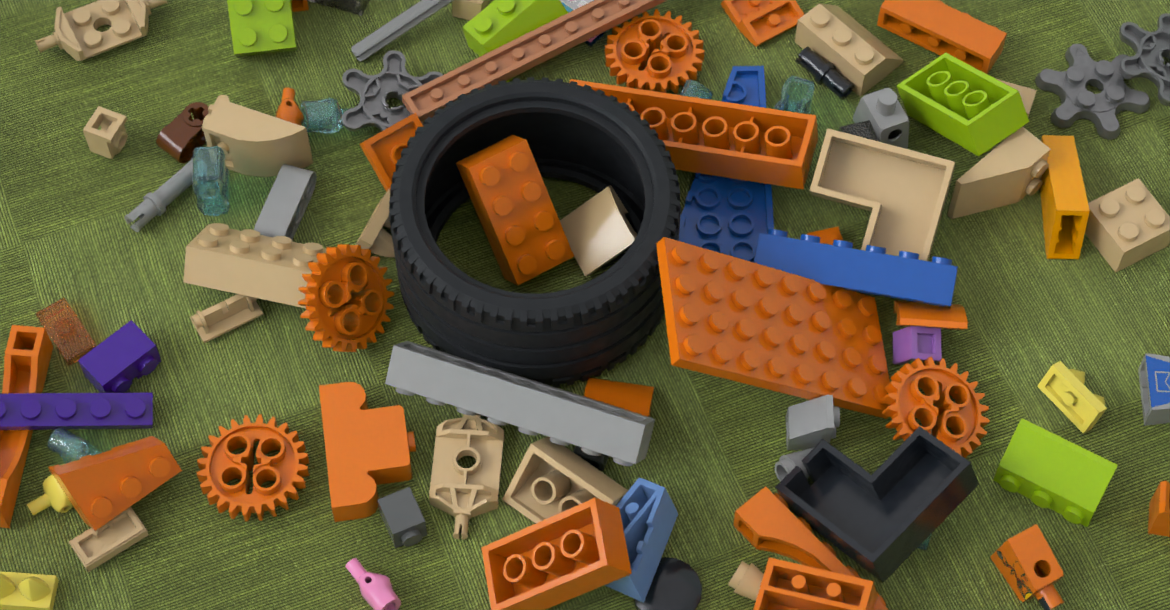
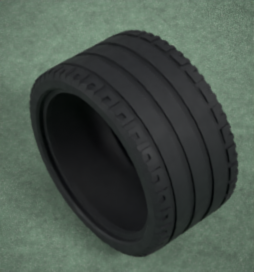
[389,77,681,388]

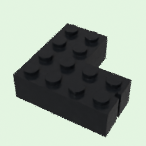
[775,426,979,583]

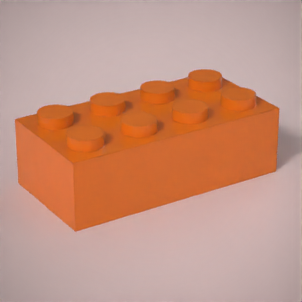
[456,135,574,285]
[481,498,632,610]

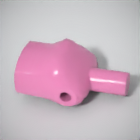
[345,558,401,610]

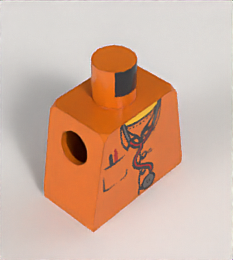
[990,524,1064,610]

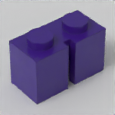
[78,320,161,393]

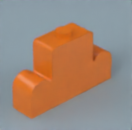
[319,382,416,522]

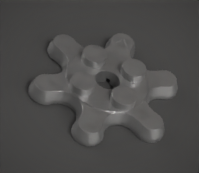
[1119,13,1170,106]
[1035,44,1150,140]
[342,50,443,132]

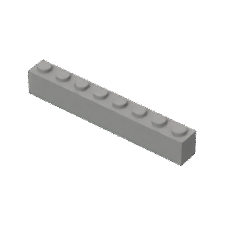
[385,341,655,466]

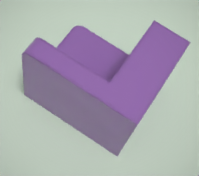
[893,326,942,365]

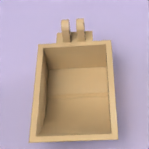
[202,95,313,177]

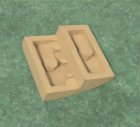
[560,185,637,276]

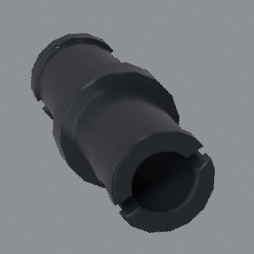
[796,47,855,100]

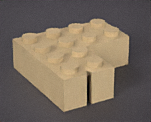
[809,128,955,261]

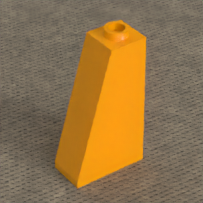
[1040,135,1090,259]

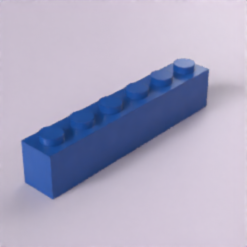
[754,229,958,308]

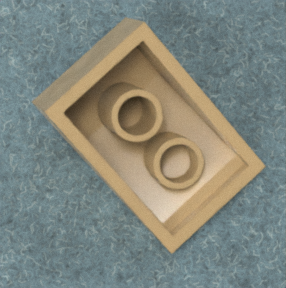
[947,126,1051,219]

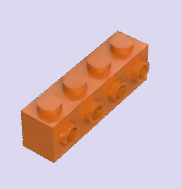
[877,0,1007,74]

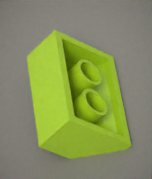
[462,0,568,82]
[993,418,1118,527]

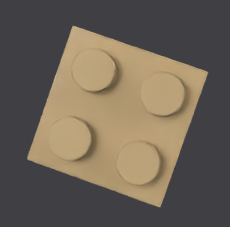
[1085,178,1170,272]

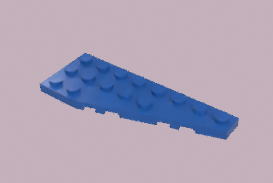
[679,66,774,262]

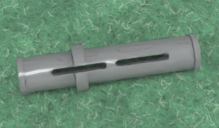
[124,157,208,232]

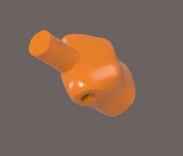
[275,88,304,126]

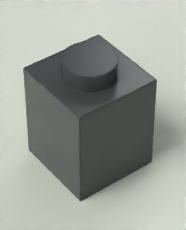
[377,486,427,549]

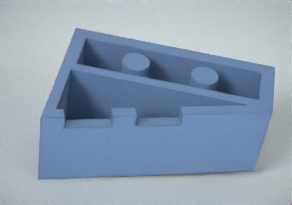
[605,477,678,603]

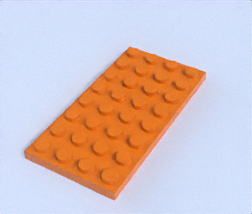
[656,237,890,419]

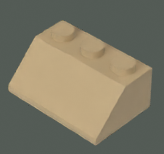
[795,3,903,97]
[502,436,628,523]

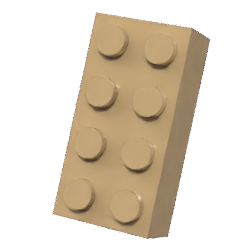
[183,223,326,309]

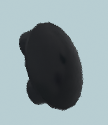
[634,557,702,610]

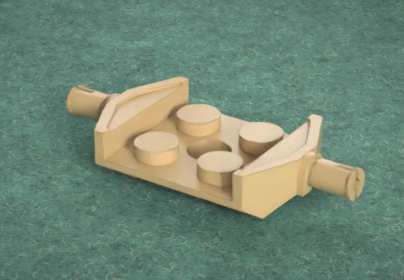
[35,0,168,61]
[429,413,505,540]

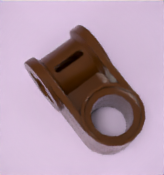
[156,102,209,164]

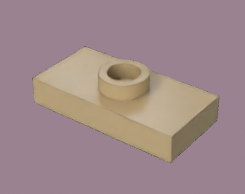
[69,507,149,572]

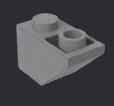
[785,395,840,450]

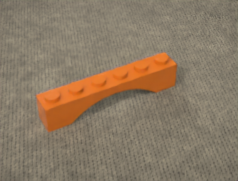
[0,325,53,528]
[733,486,888,610]

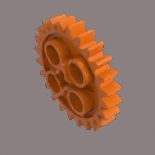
[605,9,704,94]
[298,244,394,352]
[882,357,990,458]
[197,414,309,522]

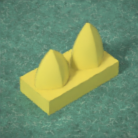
[1037,361,1107,434]
[0,571,59,610]

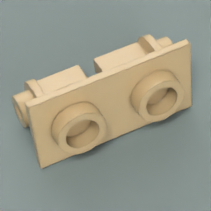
[190,294,263,343]

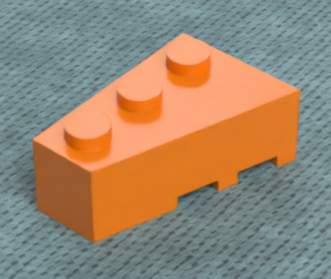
[48,436,182,531]
[753,557,878,610]

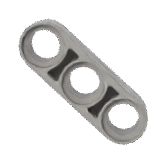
[254,164,317,240]

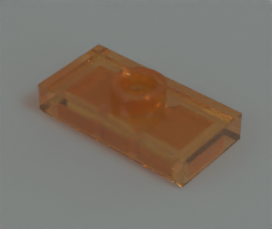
[35,298,96,366]

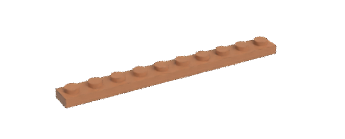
[402,0,667,123]

